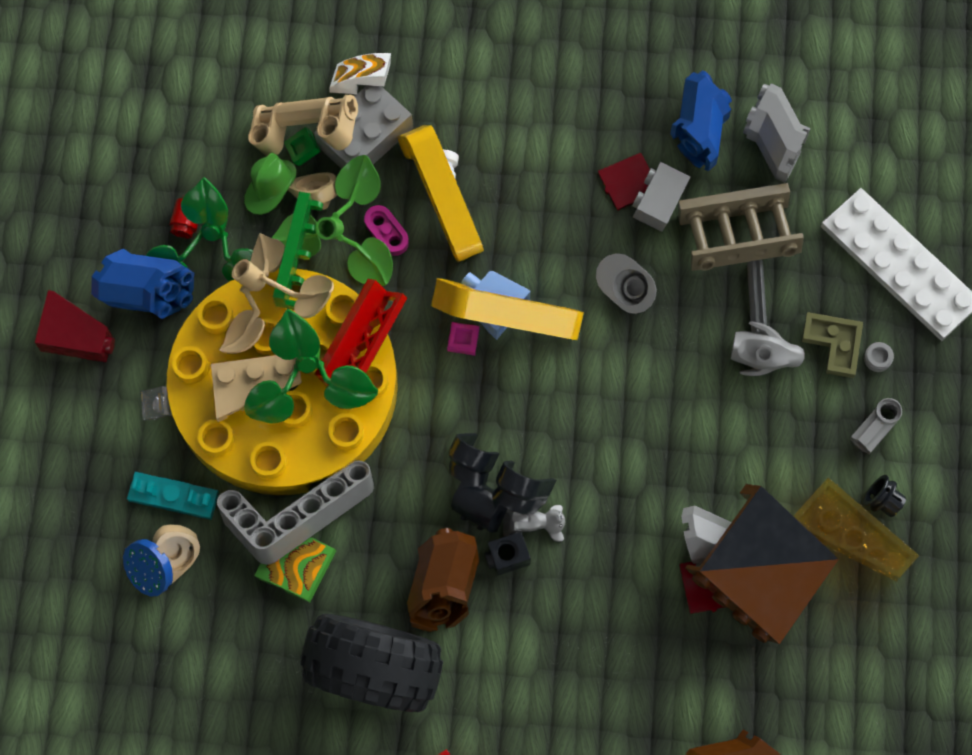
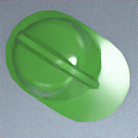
[245,153,297,215]

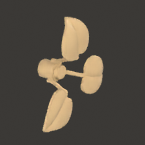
[219,233,334,354]

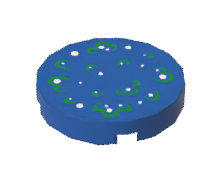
[123,539,173,597]

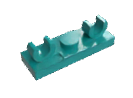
[127,472,219,520]

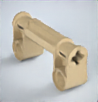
[248,94,358,156]

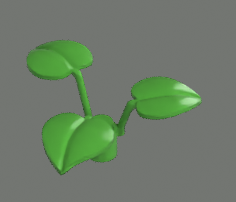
[272,155,393,286]

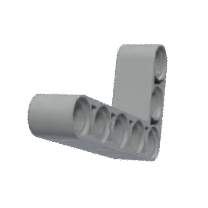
[217,461,374,565]

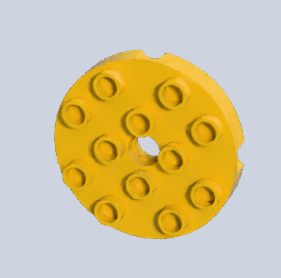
[167,268,398,495]

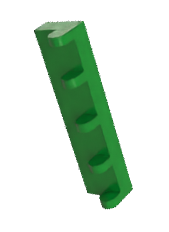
[273,191,323,310]

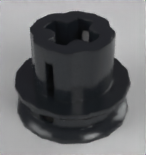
[863,475,906,517]

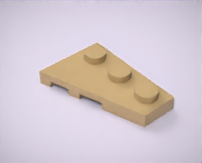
[211,355,302,422]

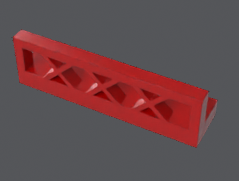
[314,279,407,386]

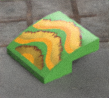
[254,528,336,602]

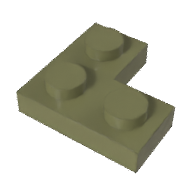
[802,312,863,378]

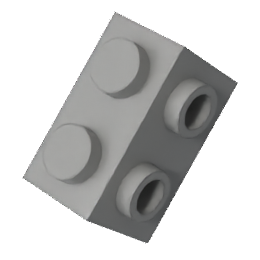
[632,162,690,232]

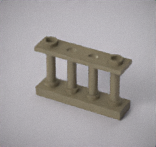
[678,183,804,271]

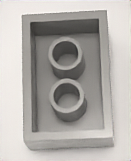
[314,85,413,169]

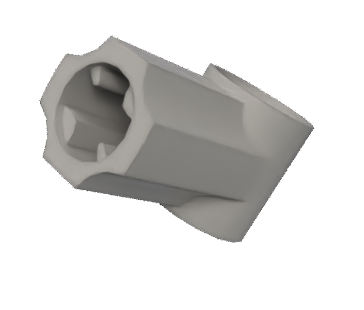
[850,398,902,454]

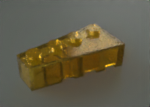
[794,478,919,582]

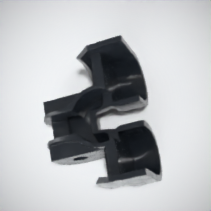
[448,433,557,533]

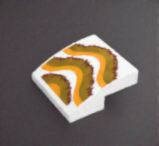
[330,53,391,94]

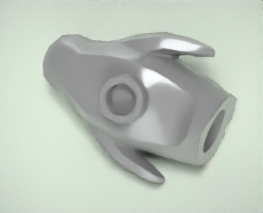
[731,321,805,376]

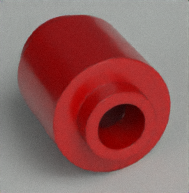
[169,195,198,239]

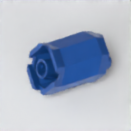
[671,70,732,171]
[91,249,194,319]

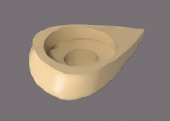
[287,172,337,210]
[152,524,200,583]

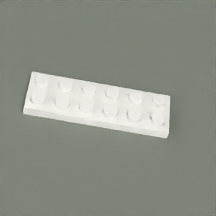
[821,188,972,341]

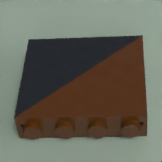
[686,484,839,644]

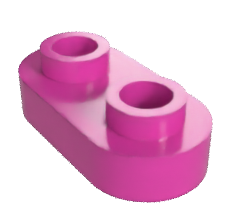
[364,205,409,256]

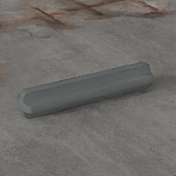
[747,260,767,332]

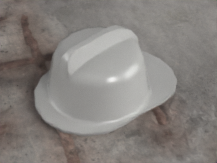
[596,253,656,314]

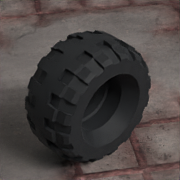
[299,613,443,713]

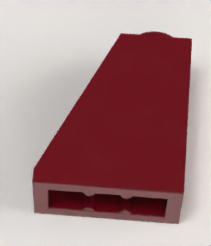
[35,290,115,362]

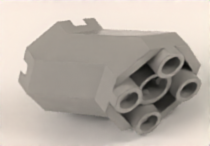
[743,84,810,183]
[681,506,732,567]

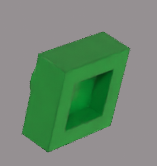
[284,127,321,166]

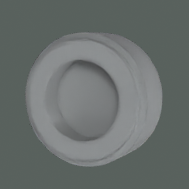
[864,342,894,372]

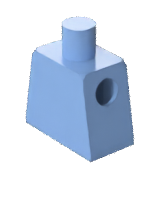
[461,271,530,340]

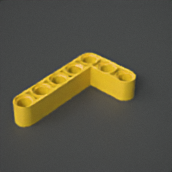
[397,125,484,262]
[431,278,584,340]

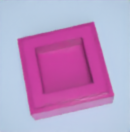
[447,322,480,355]

